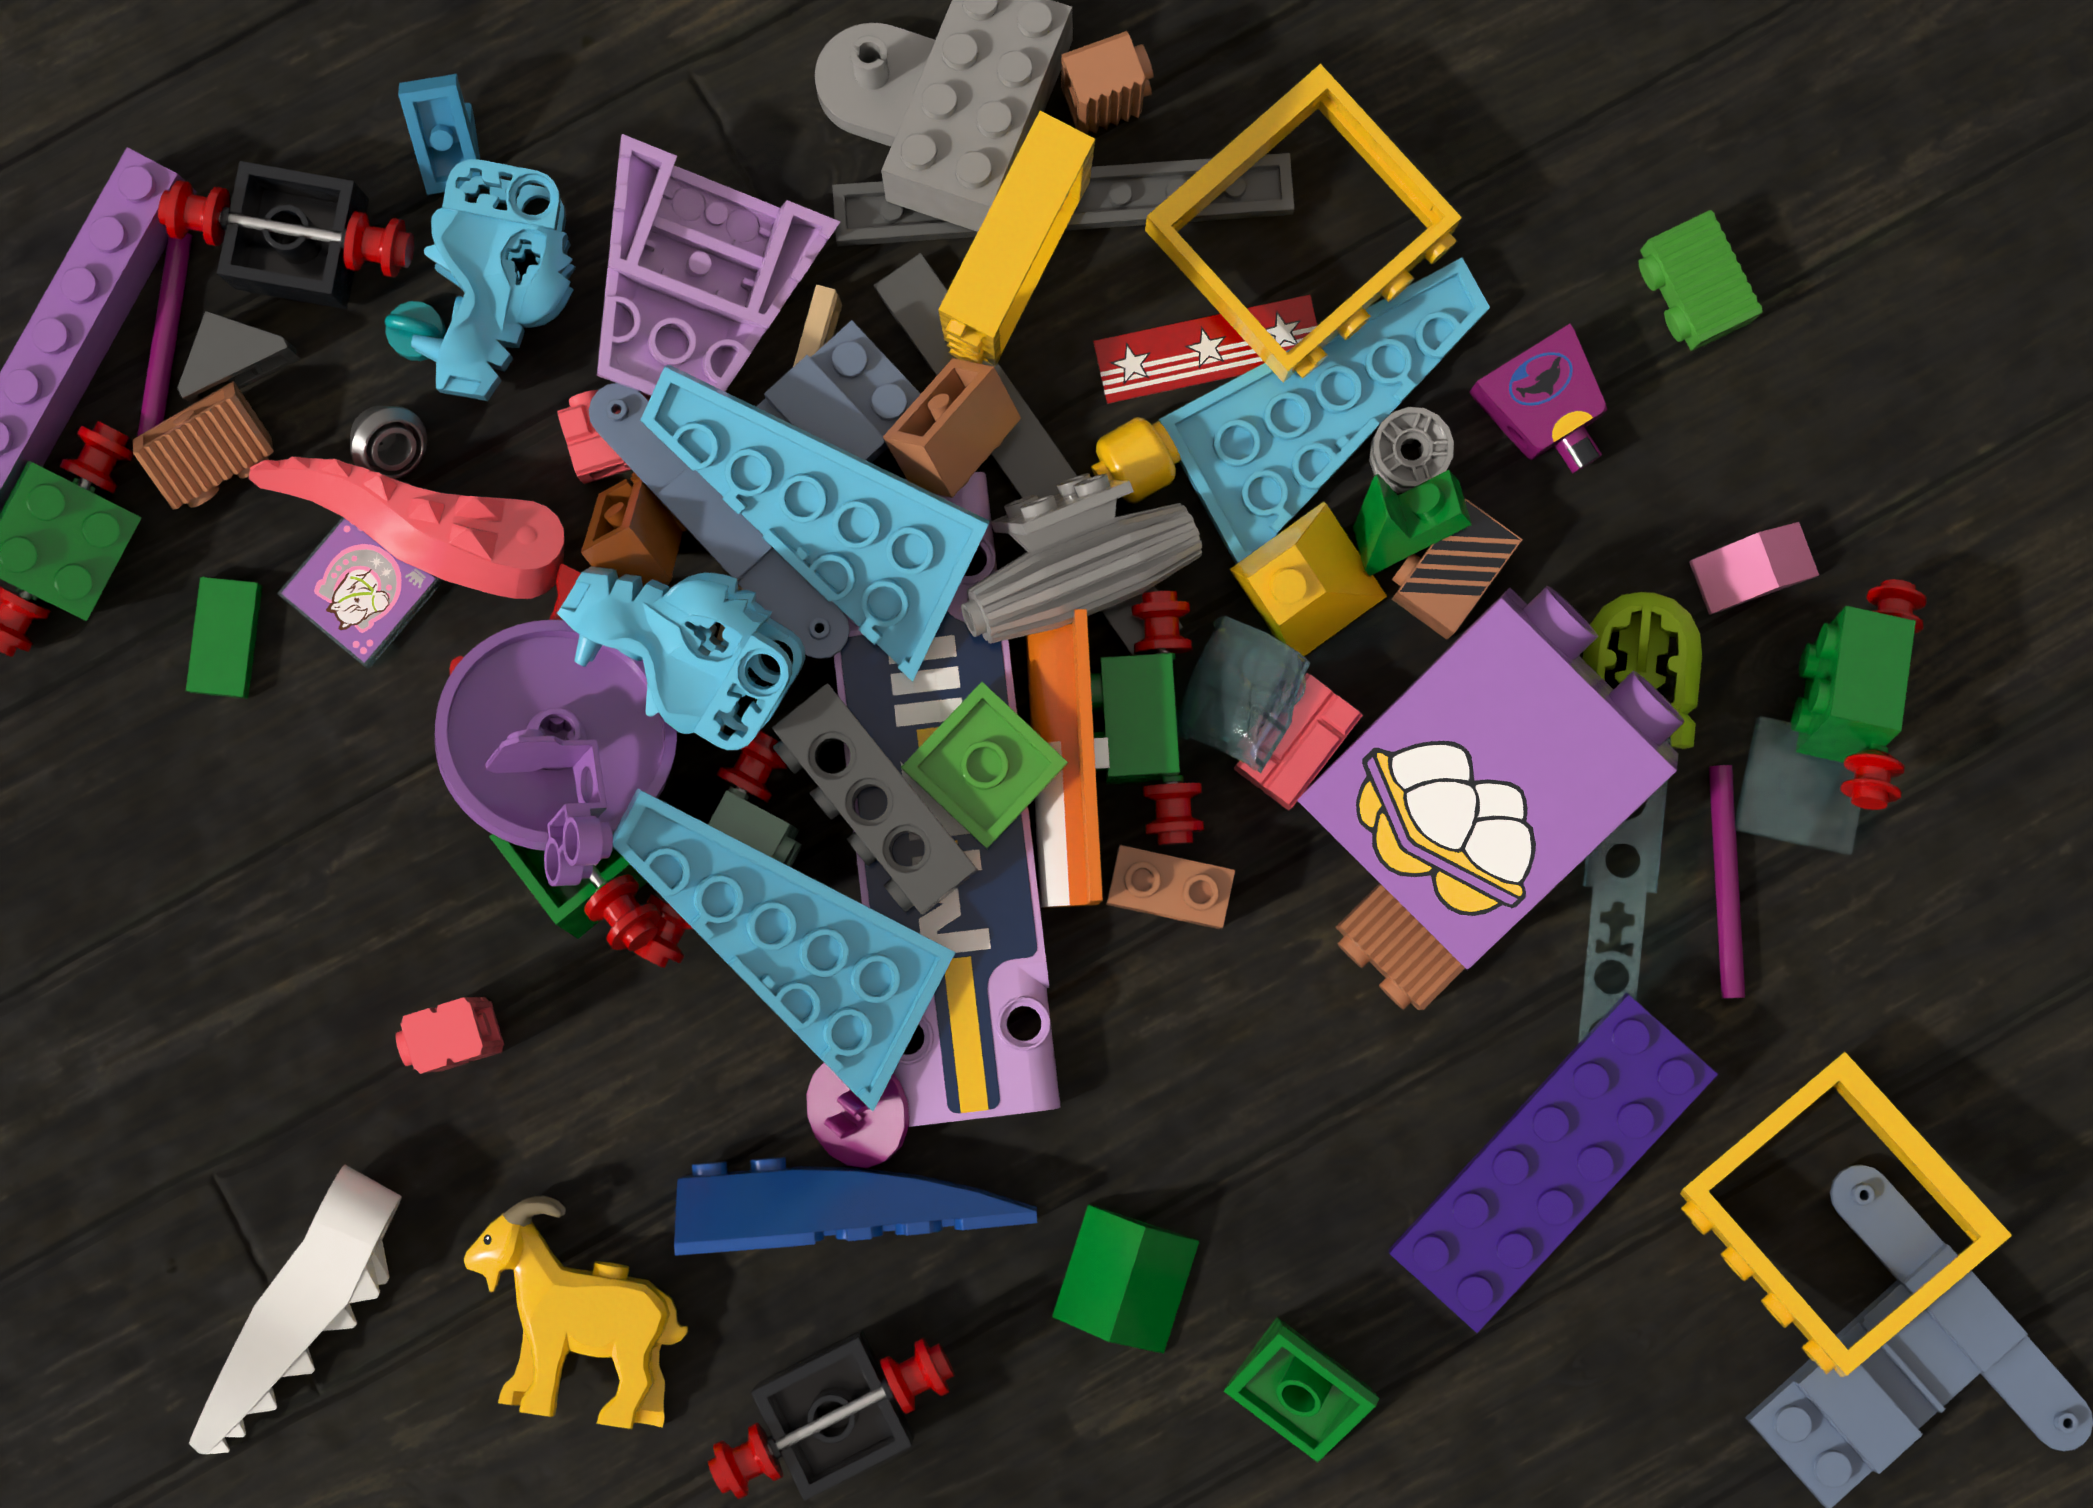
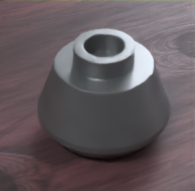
[350,406,427,480]

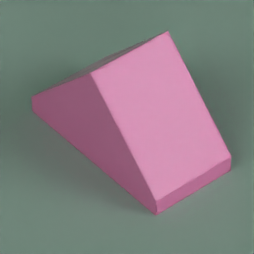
[1689,522,1819,615]

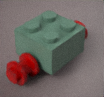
[633,731,802,968]

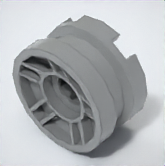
[1369,407,1454,493]

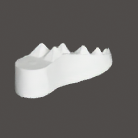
[189,1164,402,1454]

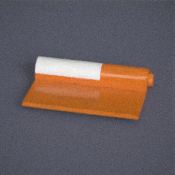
[1026,609,1110,908]

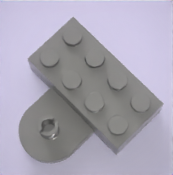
[815,0,1073,232]

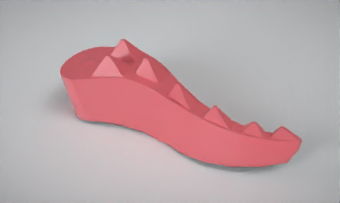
[249,457,564,599]

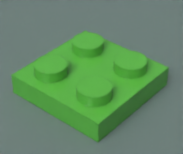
[901,682,1068,849]

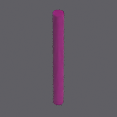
[134,233,193,456]
[1709,765,1745,998]

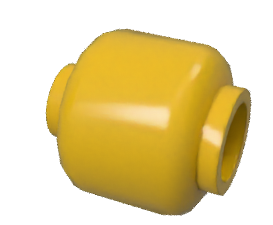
[1091,417,1181,504]

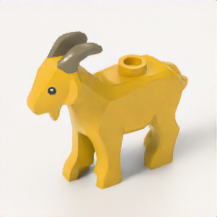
[464,1195,688,1429]

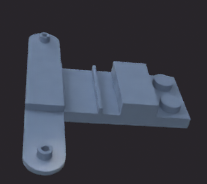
[589,320,920,659]
[1745,1164,2093,1508]

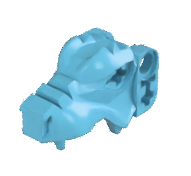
[411,159,576,401]
[557,566,805,750]

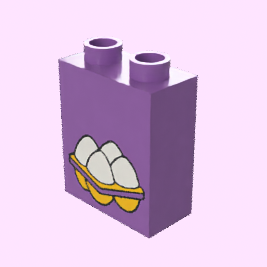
[1297,586,1684,970]

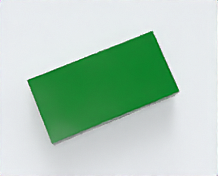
[186,577,263,699]

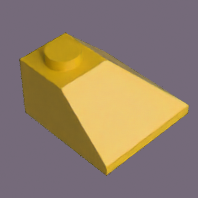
[1230,502,1387,663]

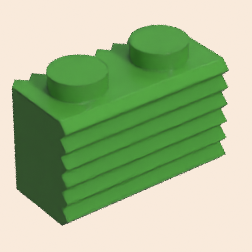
[1639,210,1763,351]

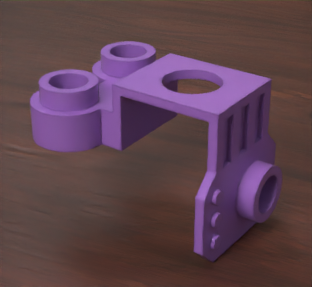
[485,729,613,886]

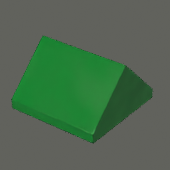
[1052,1204,1199,1354]
[1223,1317,1380,1462]

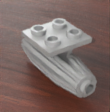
[961,473,1202,644]

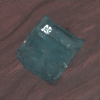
[1176,616,1310,773]

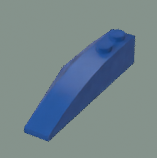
[674,1157,1038,1256]

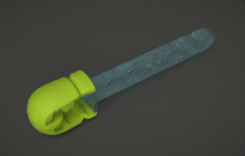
[1579,592,1702,1043]

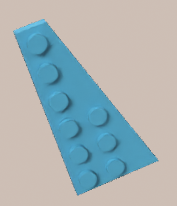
[640,364,990,682]
[612,788,956,1111]

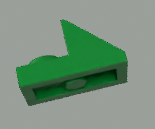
[1353,470,1472,576]

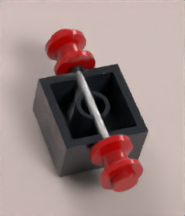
[158,161,414,309]
[708,1330,955,1501]

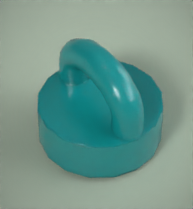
[385,301,446,361]

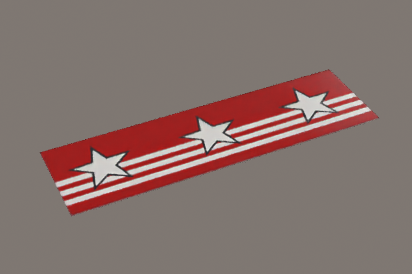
[1093,295,1317,404]

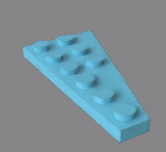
[1159,258,1490,564]

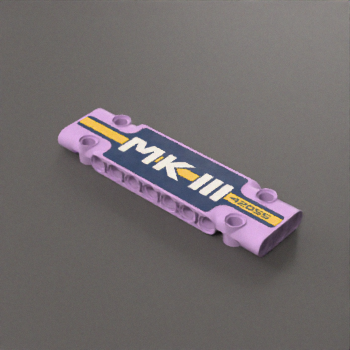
[834,472,1061,1127]

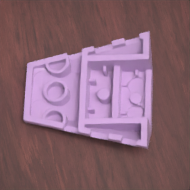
[597,134,840,396]

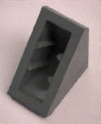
[177,311,301,405]

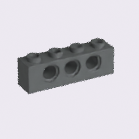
[772,683,979,915]

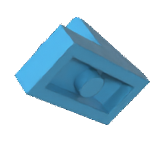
[398,74,482,195]

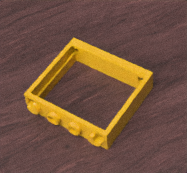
[1145,63,1462,383]
[938,111,1095,367]
[1680,1052,2012,1377]

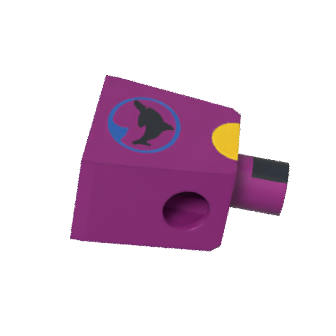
[1469,324,1607,474]

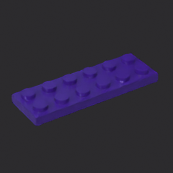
[1389,992,1718,1333]

